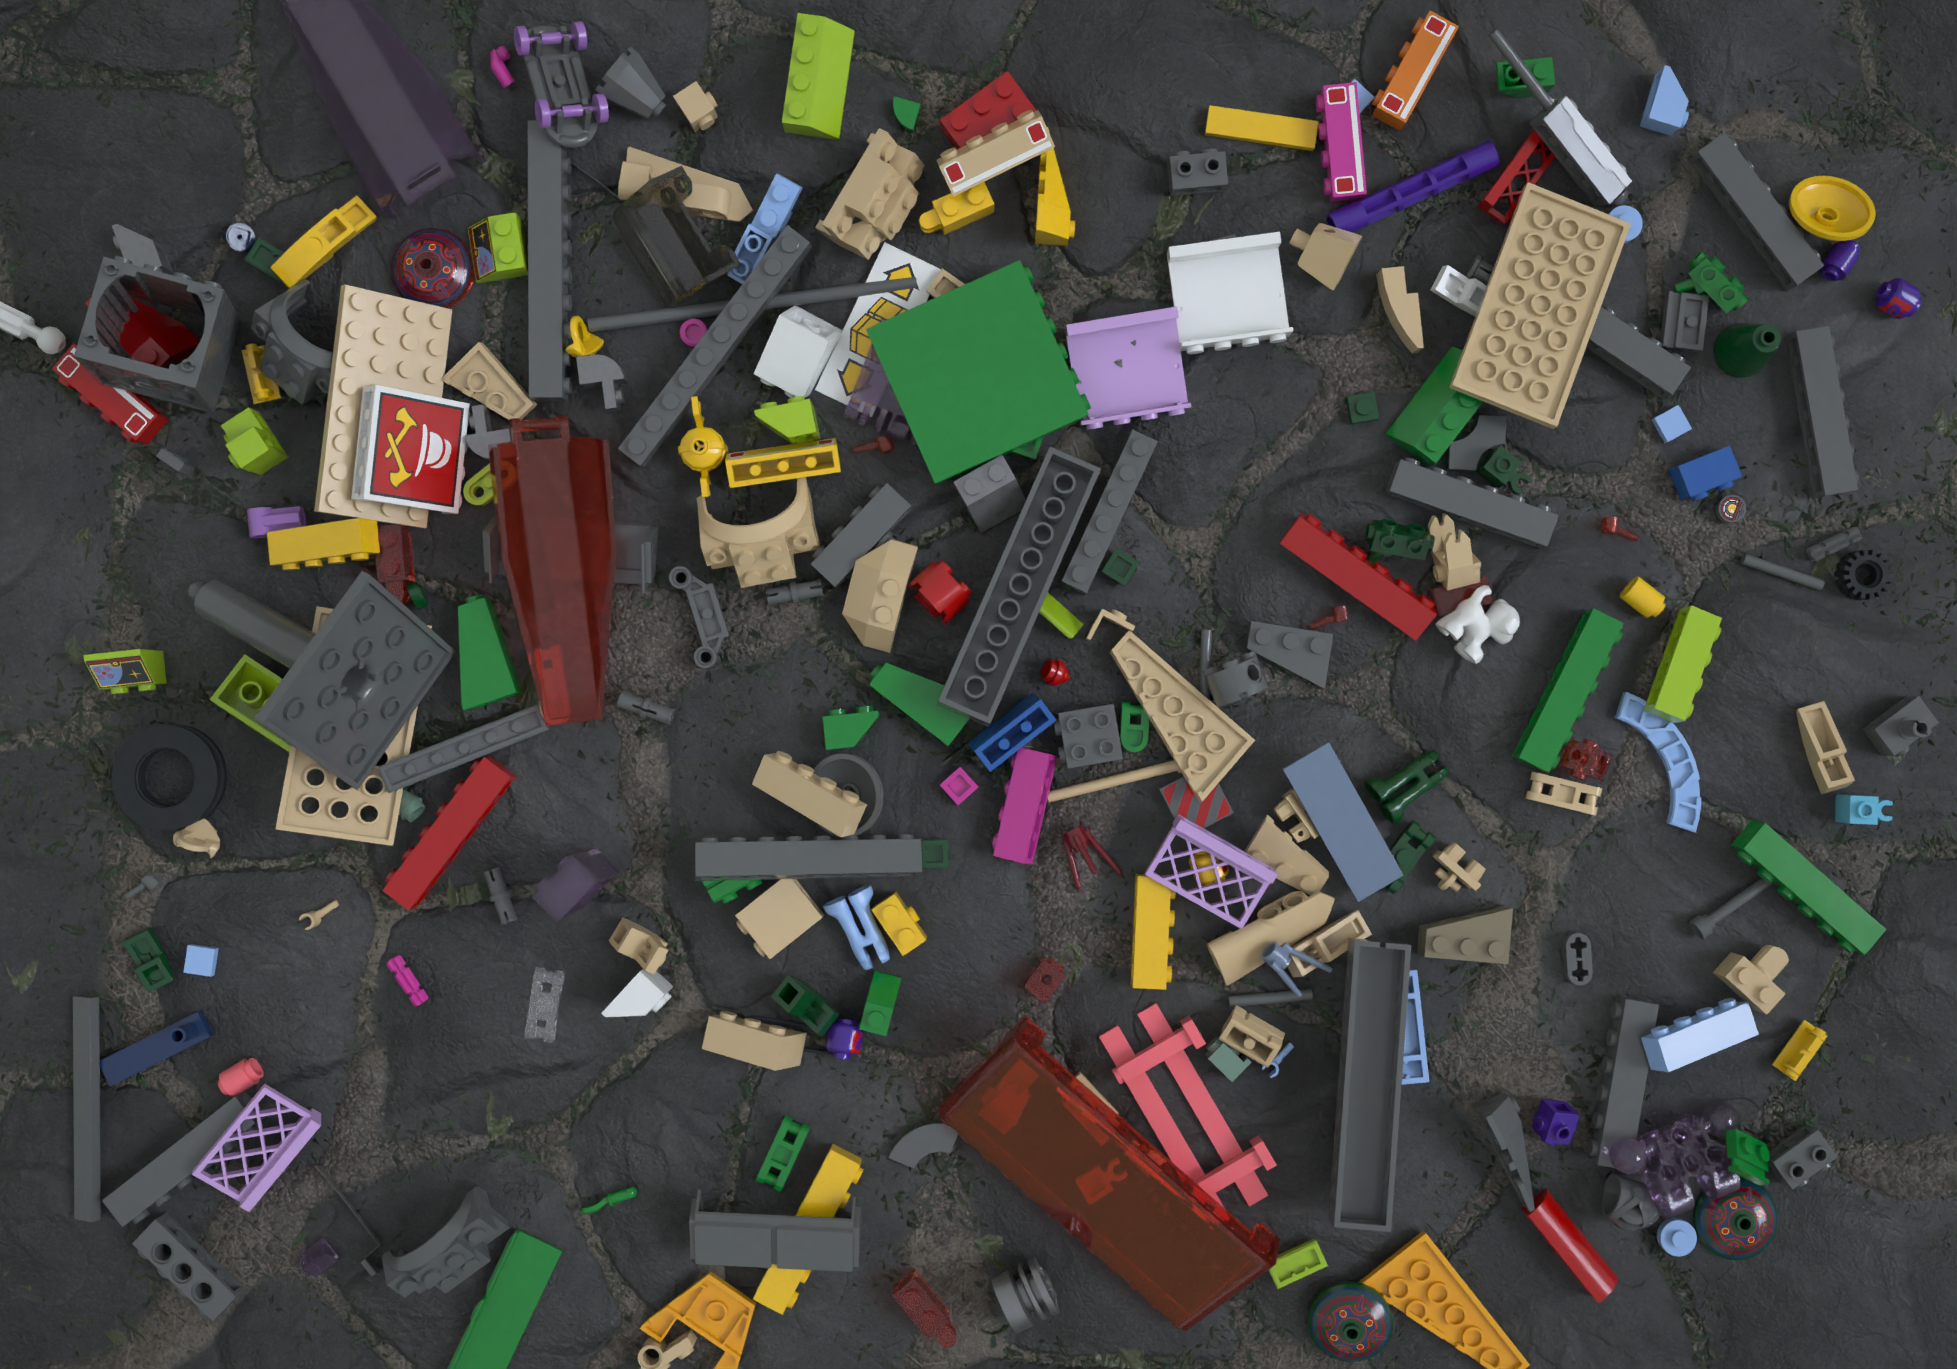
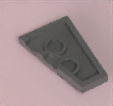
[1246,621,1333,689]

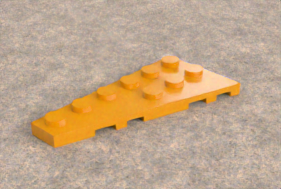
[1359,1230,1530,1369]

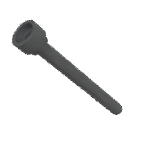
[1689,853,1804,940]

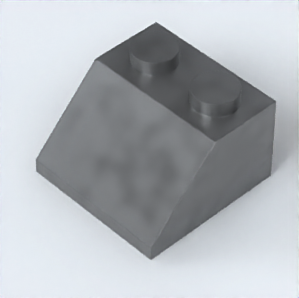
[954,455,1026,533]

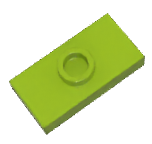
[1265,1238,1328,1289]

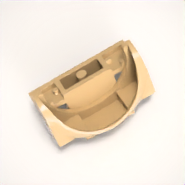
[815,128,925,260]

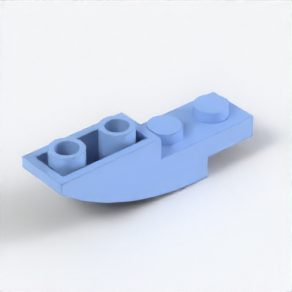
[724,174,803,284]

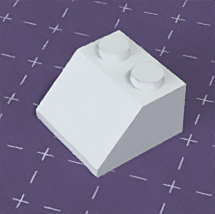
[601,969,673,1017]

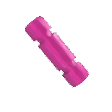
[386,955,428,1007]

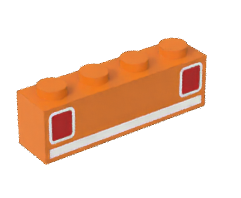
[1371,11,1459,131]

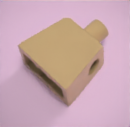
[1289,223,1362,290]

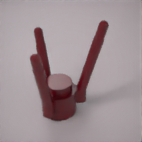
[1062,825,1122,889]

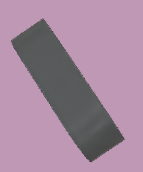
[1562,931,1593,986]

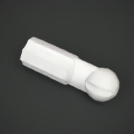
[0,302,66,354]

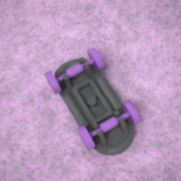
[514,21,609,148]

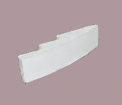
[1430,265,1487,317]

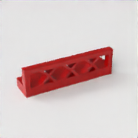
[1477,129,1555,226]

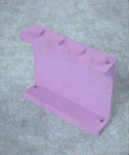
[1064,307,1191,429]

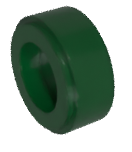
[406,581,429,610]

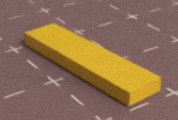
[1205,105,1319,151]

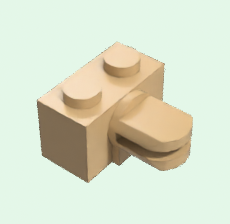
[1713,945,1789,1015]

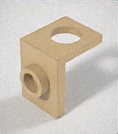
[1086,609,1135,641]

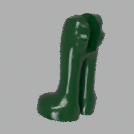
[1364,750,1449,825]

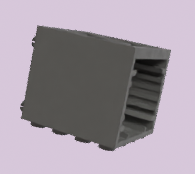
[74,256,241,414]

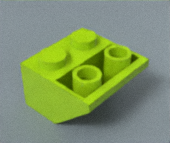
[754,396,821,444]

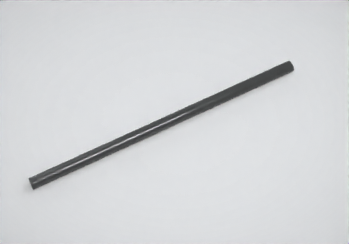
[587,277,917,332]

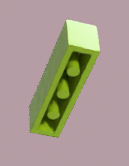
[1643,605,1722,723]

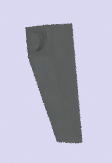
[1472,1092,1535,1212]

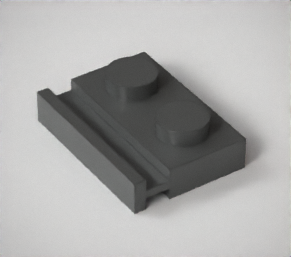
[1660,291,1709,352]

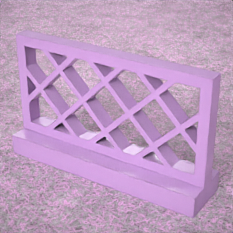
[1145,814,1278,929]
[192,1084,321,1212]

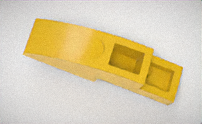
[270,196,377,289]

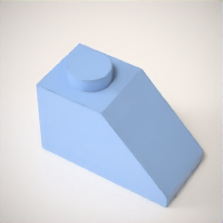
[1640,65,1689,136]

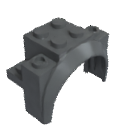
[251,279,333,405]

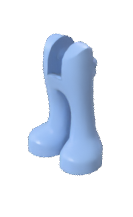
[823,884,890,970]

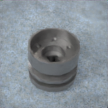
[991,1257,1060,1334]

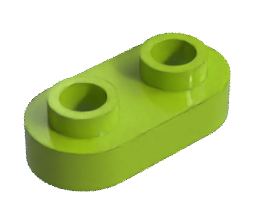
[463,460,515,506]

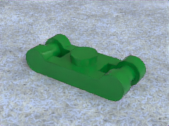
[755,1115,811,1192]

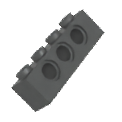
[132,1212,246,1321]

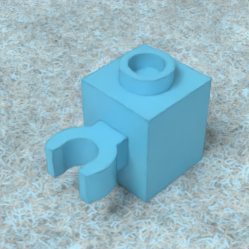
[1835,794,1893,825]

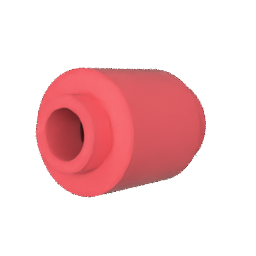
[218,1058,264,1097]

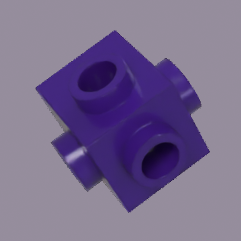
[1532,1098,1580,1146]

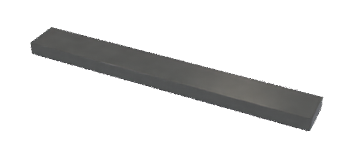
[73,995,101,1222]

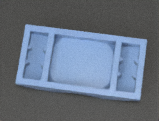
[1402,969,1429,1085]

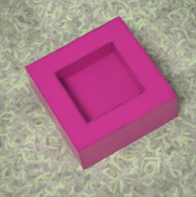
[940,766,978,805]

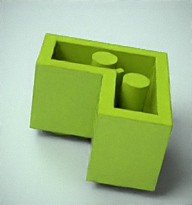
[221,407,289,475]

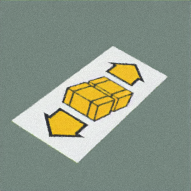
[815,242,941,417]

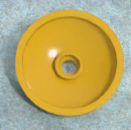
[1789,176,1876,241]

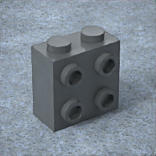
[1054,704,1123,768]

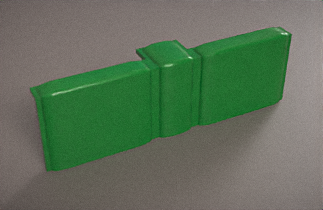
[447,1229,563,1369]

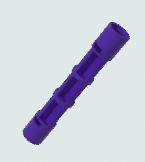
[1326,141,1499,233]

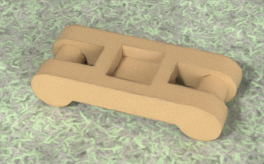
[1525,772,1602,816]

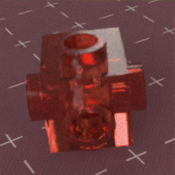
[1562,739,1613,782]

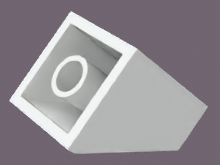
[754,306,843,398]

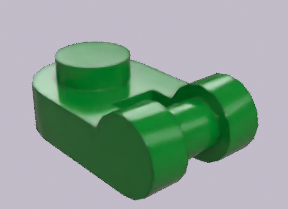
[1120,702,1149,752]

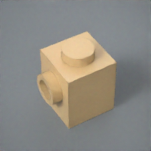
[673,81,718,132]

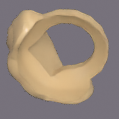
[173,818,220,858]

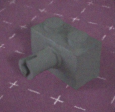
[1862,696,1939,757]

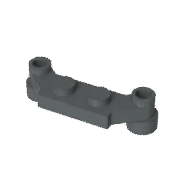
[669,566,730,669]

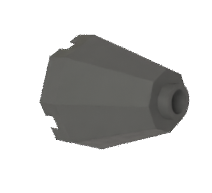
[595,47,667,119]

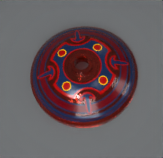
[391,228,475,309]

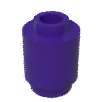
[1820,240,1861,281]

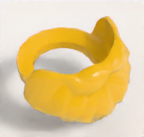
[566,316,604,357]

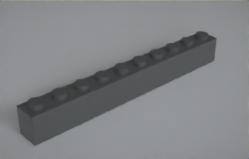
[528,120,572,402]
[618,225,812,467]

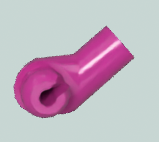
[490,46,515,88]

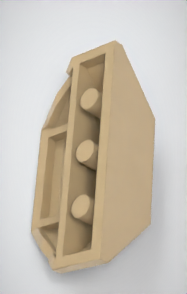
[842,539,918,653]

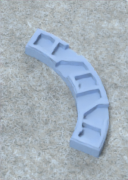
[1614,692,1701,833]

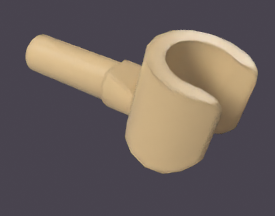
[299,900,340,930]

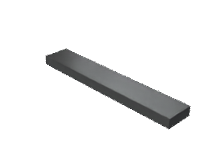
[378,704,549,793]

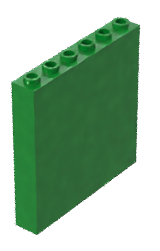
[866,260,1091,485]

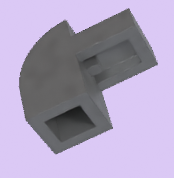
[576,354,629,413]
[465,405,520,462]

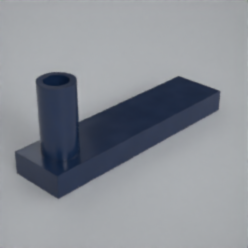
[100,1010,214,1086]

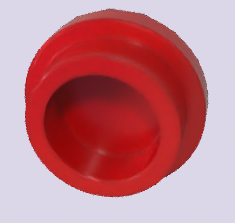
[1041,659,1070,686]

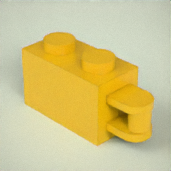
[919,182,994,235]

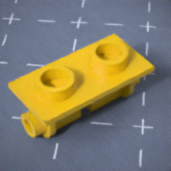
[242,344,281,404]
[1772,1020,1827,1081]

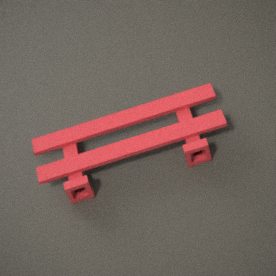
[1099,1003,1277,1229]

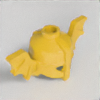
[678,396,729,497]

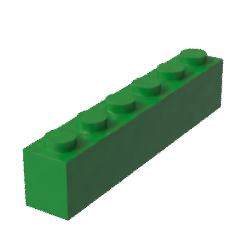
[1512,608,1624,773]
[1731,820,1886,955]

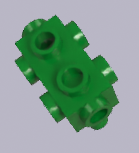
[1675,252,1748,314]

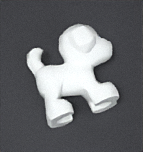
[1436,585,1520,664]

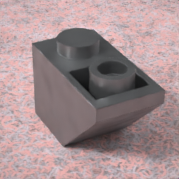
[112,224,173,274]

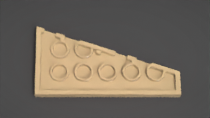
[1110,630,1255,803]

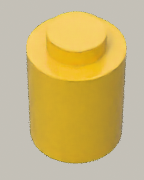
[1620,576,1666,618]

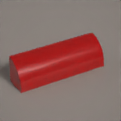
[1521,1188,1618,1303]

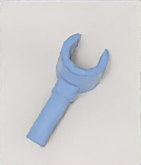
[1262,1042,1294,1078]

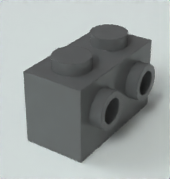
[1167,149,1228,197]
[1768,1124,1837,1190]

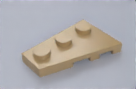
[441,342,537,423]
[1244,815,1329,895]

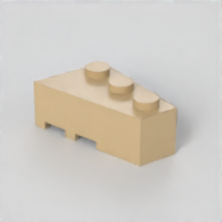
[702,1011,807,1071]

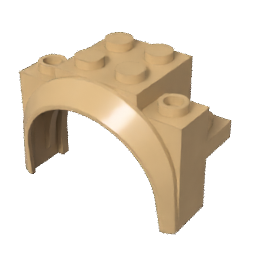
[697,477,820,588]

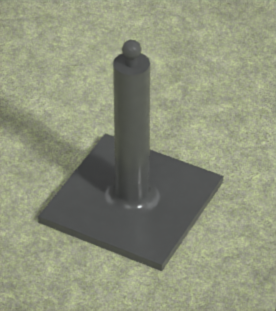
[187,571,456,790]

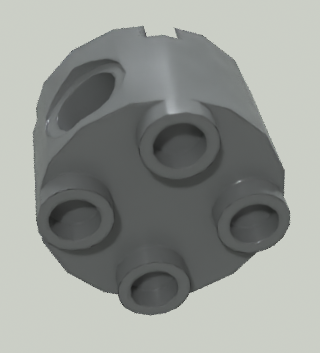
[1202,650,1268,707]

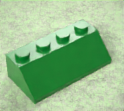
[1385,346,1483,468]

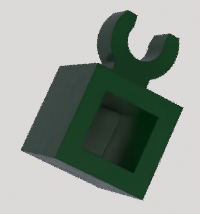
[1475,446,1532,495]

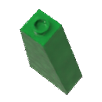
[458,595,523,711]
[869,663,969,746]

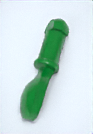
[580,1186,638,1214]

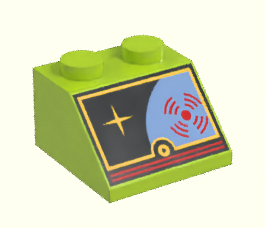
[468,212,528,283]
[83,649,167,694]

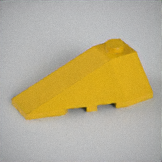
[1035,127,1075,246]

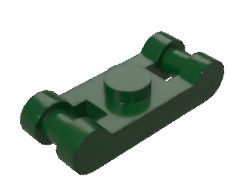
[1386,820,1436,894]

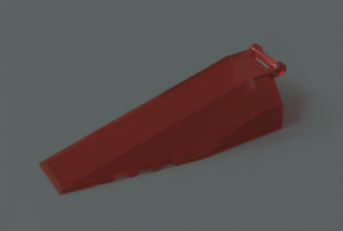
[488,415,617,726]

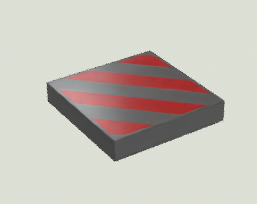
[1159,776,1234,828]

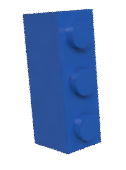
[967,692,1056,772]

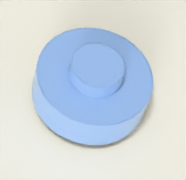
[1608,205,1643,243]
[1657,1217,1697,1257]

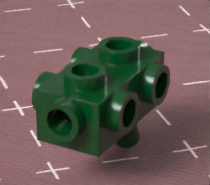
[1365,519,1435,564]

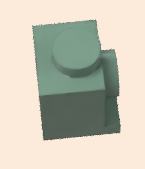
[1205,1036,1251,1082]

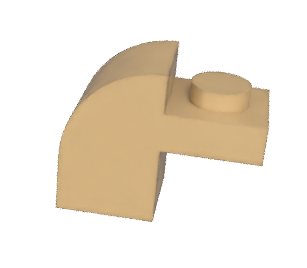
[609,917,669,974]

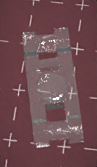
[525,967,565,1043]

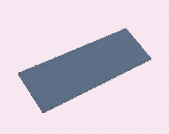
[1283,742,1404,902]

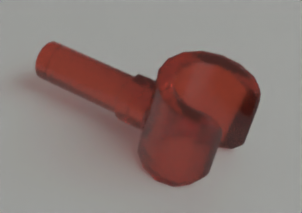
[854,436,895,455]
[1602,516,1639,542]
[1311,606,1348,630]

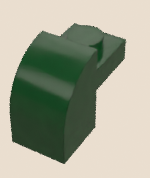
[771,975,839,1036]

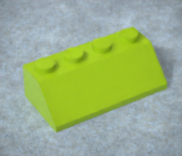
[782,13,855,140]
[210,654,291,753]

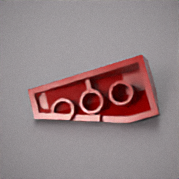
[85,298,200,369]

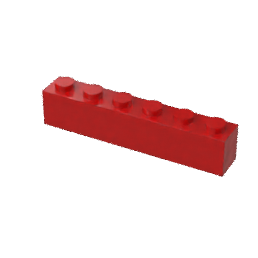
[1280,512,1437,641]
[382,756,517,911]

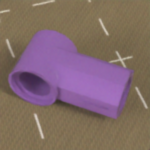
[247,506,307,538]

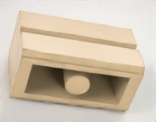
[1219,1005,1285,1068]

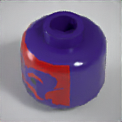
[1876,278,1921,319]
[825,1018,864,1060]

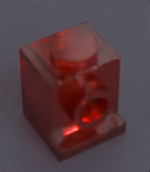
[1023,957,1066,1004]

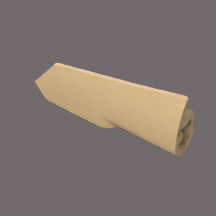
[618,147,753,222]
[1206,891,1335,986]

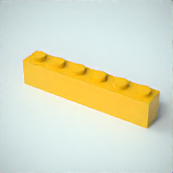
[753,1144,864,1315]

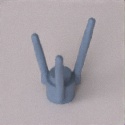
[1261,942,1332,997]

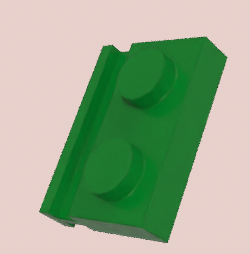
[1726,1129,1770,1185]

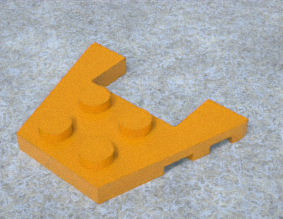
[640,1271,756,1369]

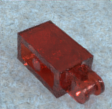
[375,524,415,604]
[892,1269,956,1348]

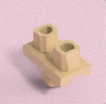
[1432,842,1486,892]

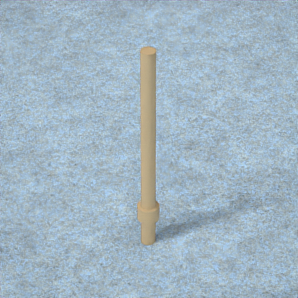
[1048,760,1182,802]

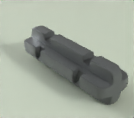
[1806,527,1862,561]

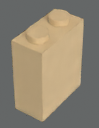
[735,879,825,959]

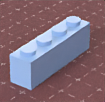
[1641,998,1759,1072]

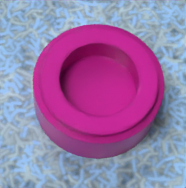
[680,319,708,348]

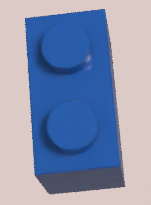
[1669,446,1742,502]

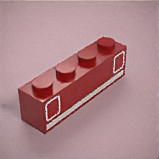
[52,343,169,445]

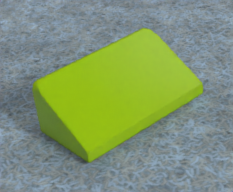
[1039,592,1083,639]

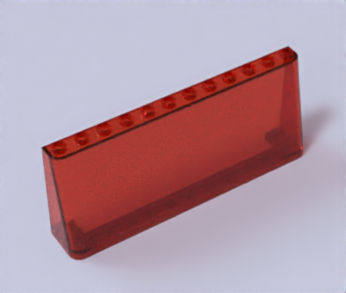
[938,1015,1281,1331]

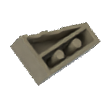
[1417,905,1513,964]

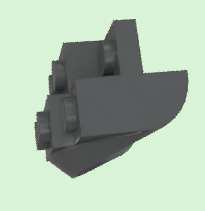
[382,1187,510,1298]

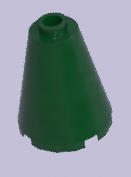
[1713,323,1781,378]

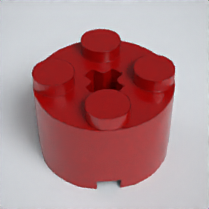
[908,560,972,625]

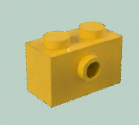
[872,891,927,956]

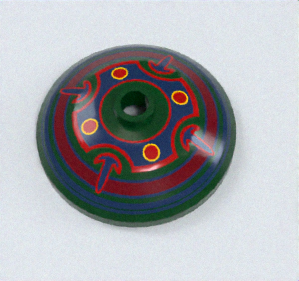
[1693,1176,1778,1260]
[1308,1281,1393,1362]

